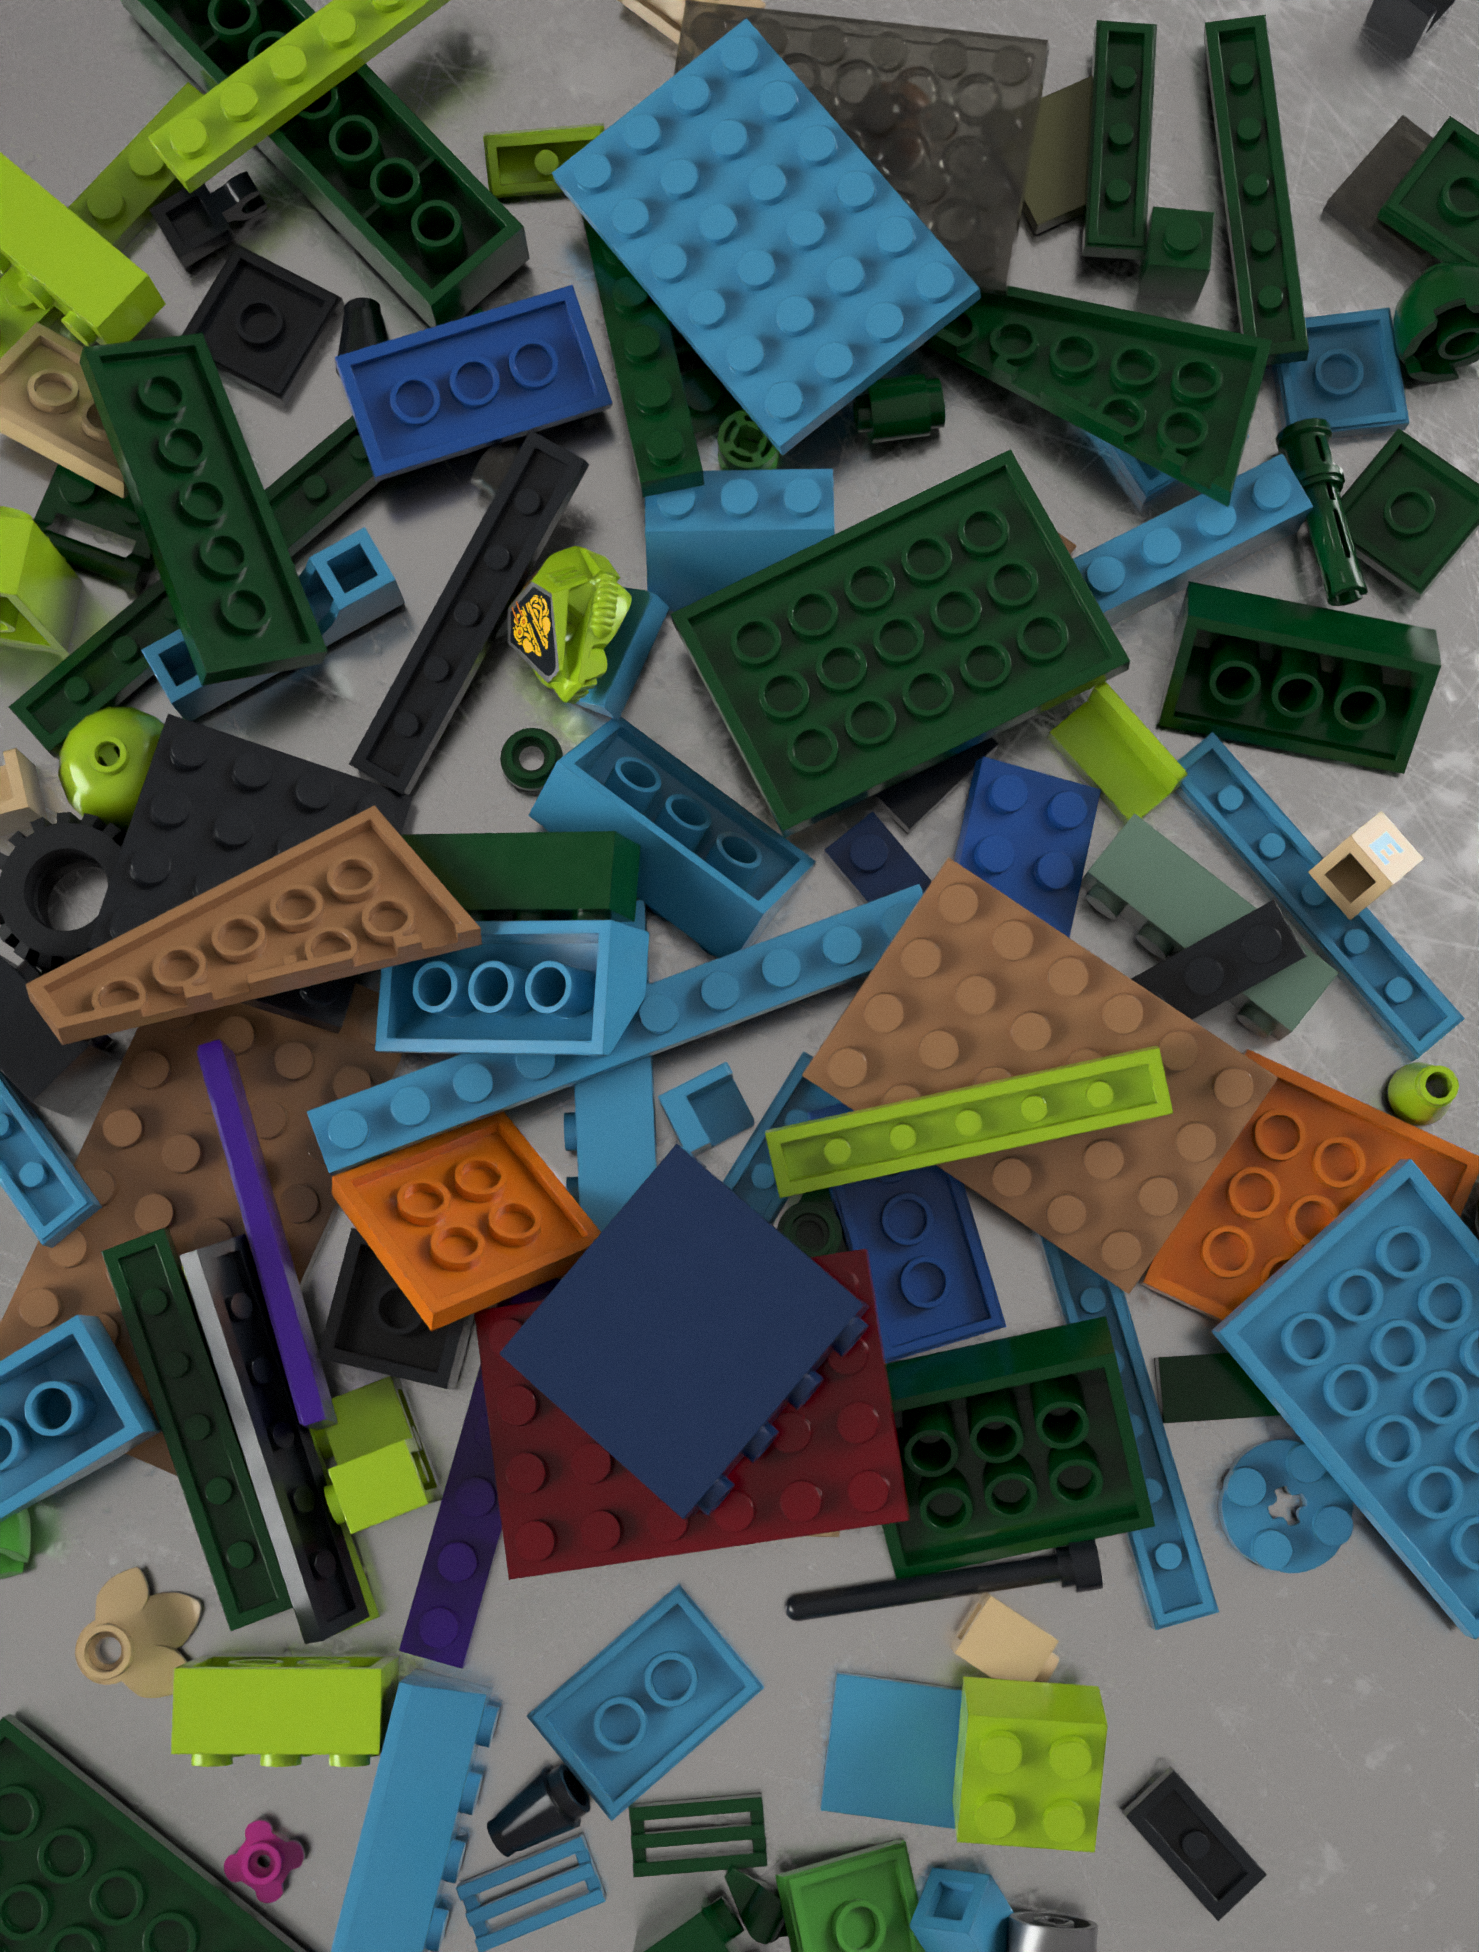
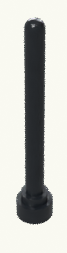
[784,1539,1103,1621]

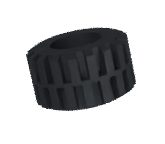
[0,812,126,973]

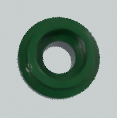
[500,728,563,791]
[777,1201,842,1257]

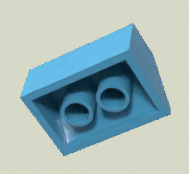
[645,469,835,615]

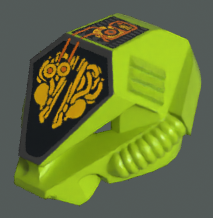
[508,546,632,704]

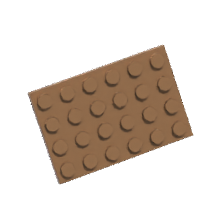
[802,857,1278,1294]

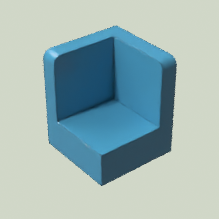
[658,1062,754,1157]
[909,1867,1014,1952]

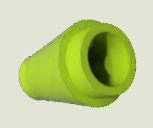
[1388,1062,1459,1126]

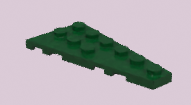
[924,278,1273,507]

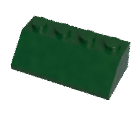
[1158,581,1442,774]

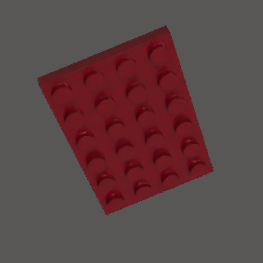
[474,1249,910,1580]

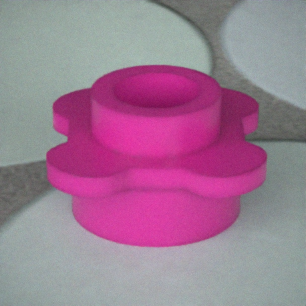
[224,1819,305,1903]

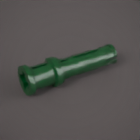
[1275,418,1368,606]

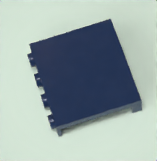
[499,1144,870,1519]

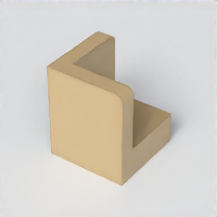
[0,748,48,836]

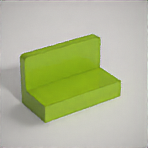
[1047,681,1187,825]

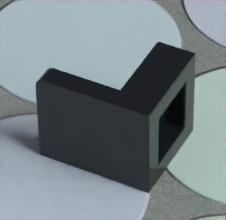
[1366,0,1455,54]

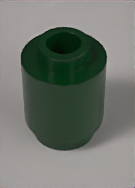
[852,374,945,444]

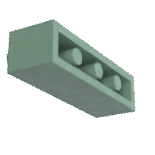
[1081,813,1339,1041]

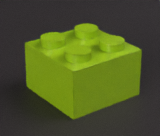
[952,1676,1108,1852]

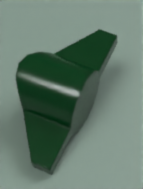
[724,1865,788,1944]

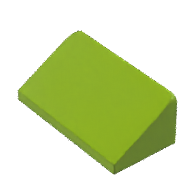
[483,123,605,198]

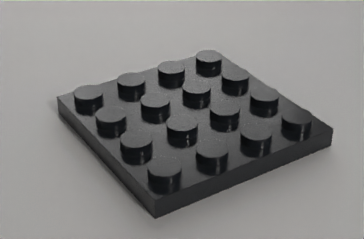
[86,714,413,1034]

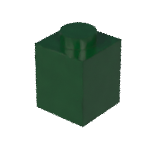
[1137,206,1215,301]

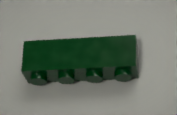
[400,831,641,922]

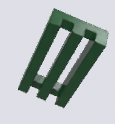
[629,1793,768,1878]

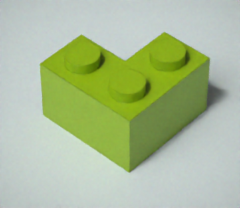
[313,1376,443,1534]

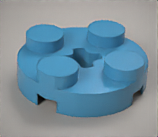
[1217,1439,1354,1573]

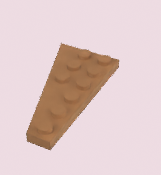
[25,805,482,1045]

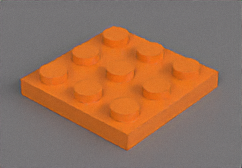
[331,1111,601,1331]

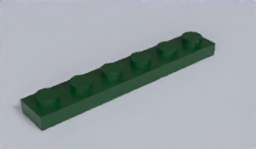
[1203,14,1309,365]
[581,214,705,497]
[101,1228,293,1632]

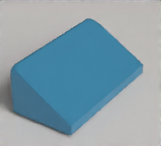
[576,587,670,720]

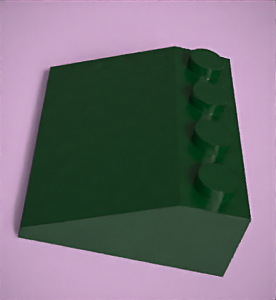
[882,1316,1155,1579]

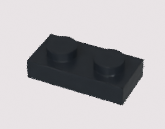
[1122,1767,1267,1921]

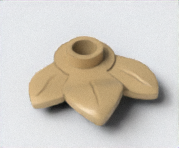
[75,1567,202,1698]

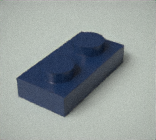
[823,811,931,904]

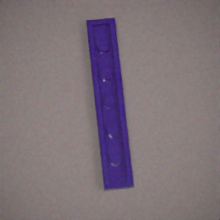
[196,1039,338,1431]

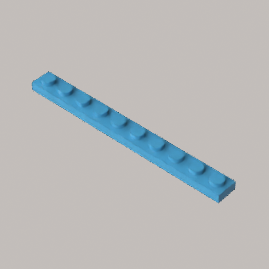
[307,884,923,1175]

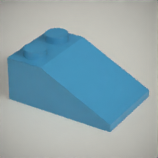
[0,1314,162,1522]

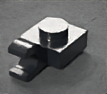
[149,171,267,268]

